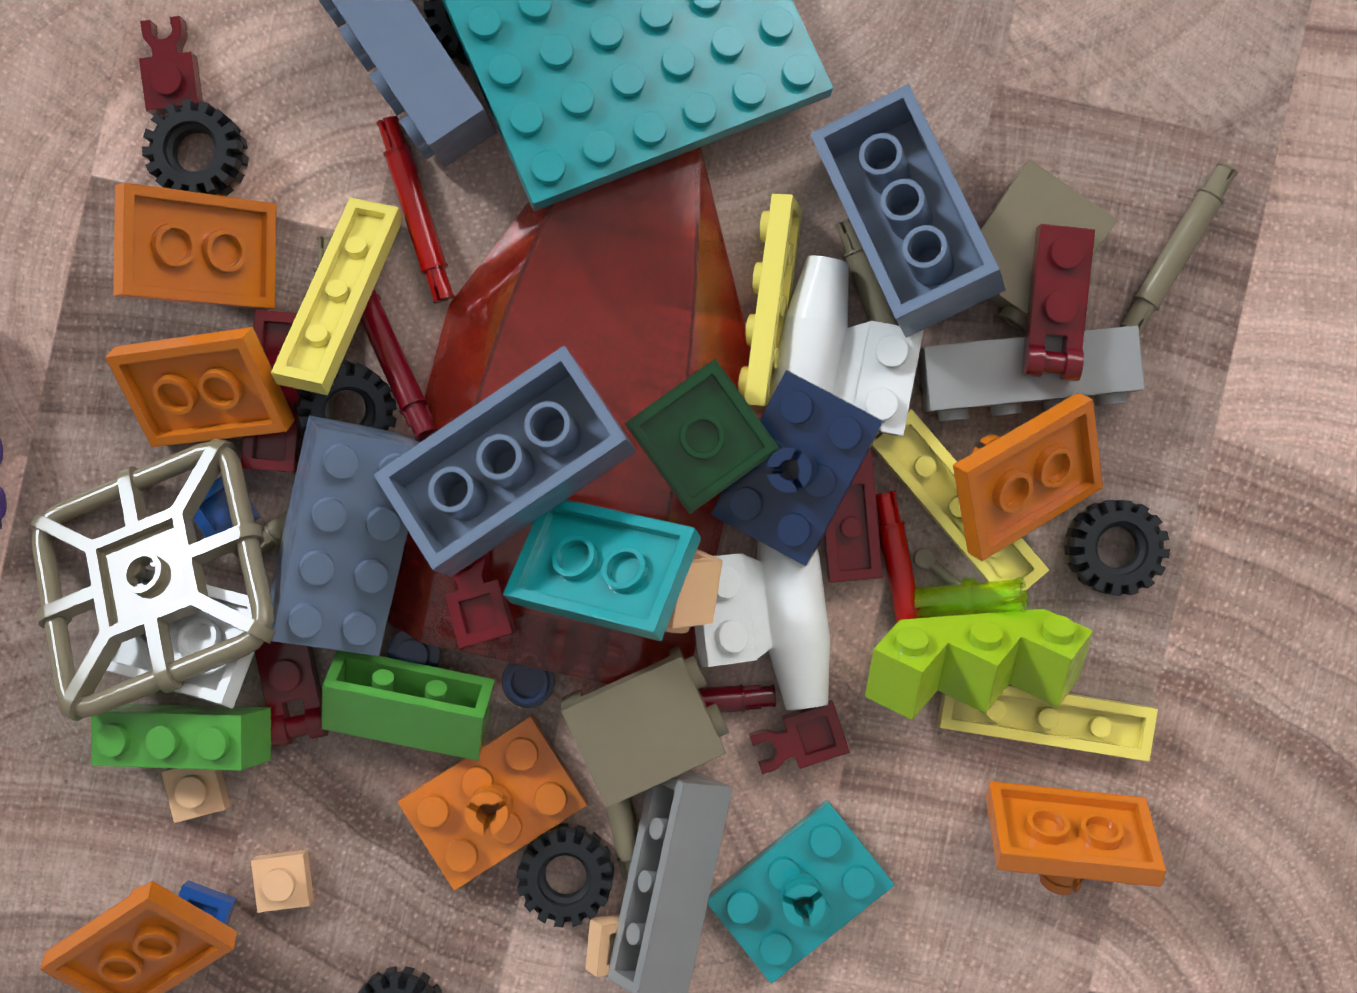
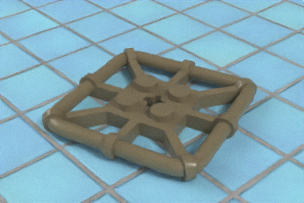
[30,438,276,721]

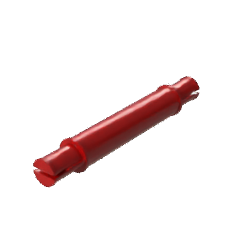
[376,116,455,303]
[876,491,922,623]

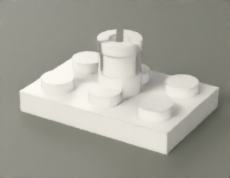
[106,569,255,709]

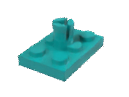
[503,500,701,641]
[707,799,895,984]

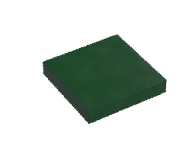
[624,359,780,514]

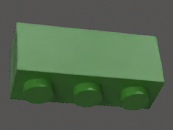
[322,650,495,761]
[91,704,271,771]

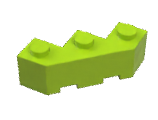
[865,609,1093,721]

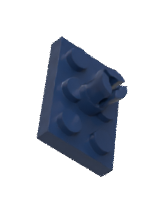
[711,370,885,566]

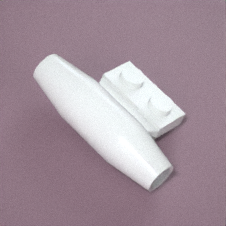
[769,255,924,437]
[694,540,830,710]

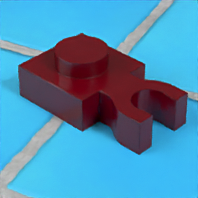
[139,16,203,115]
[445,553,516,648]
[749,700,850,775]

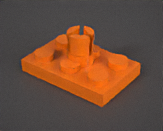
[113,182,277,310]
[105,327,295,447]
[953,393,1103,561]
[397,714,588,891]
[985,781,1166,895]
[40,881,237,993]

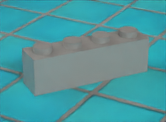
[918,325,1145,422]
[606,772,733,993]

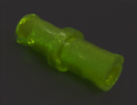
[915,577,1028,618]

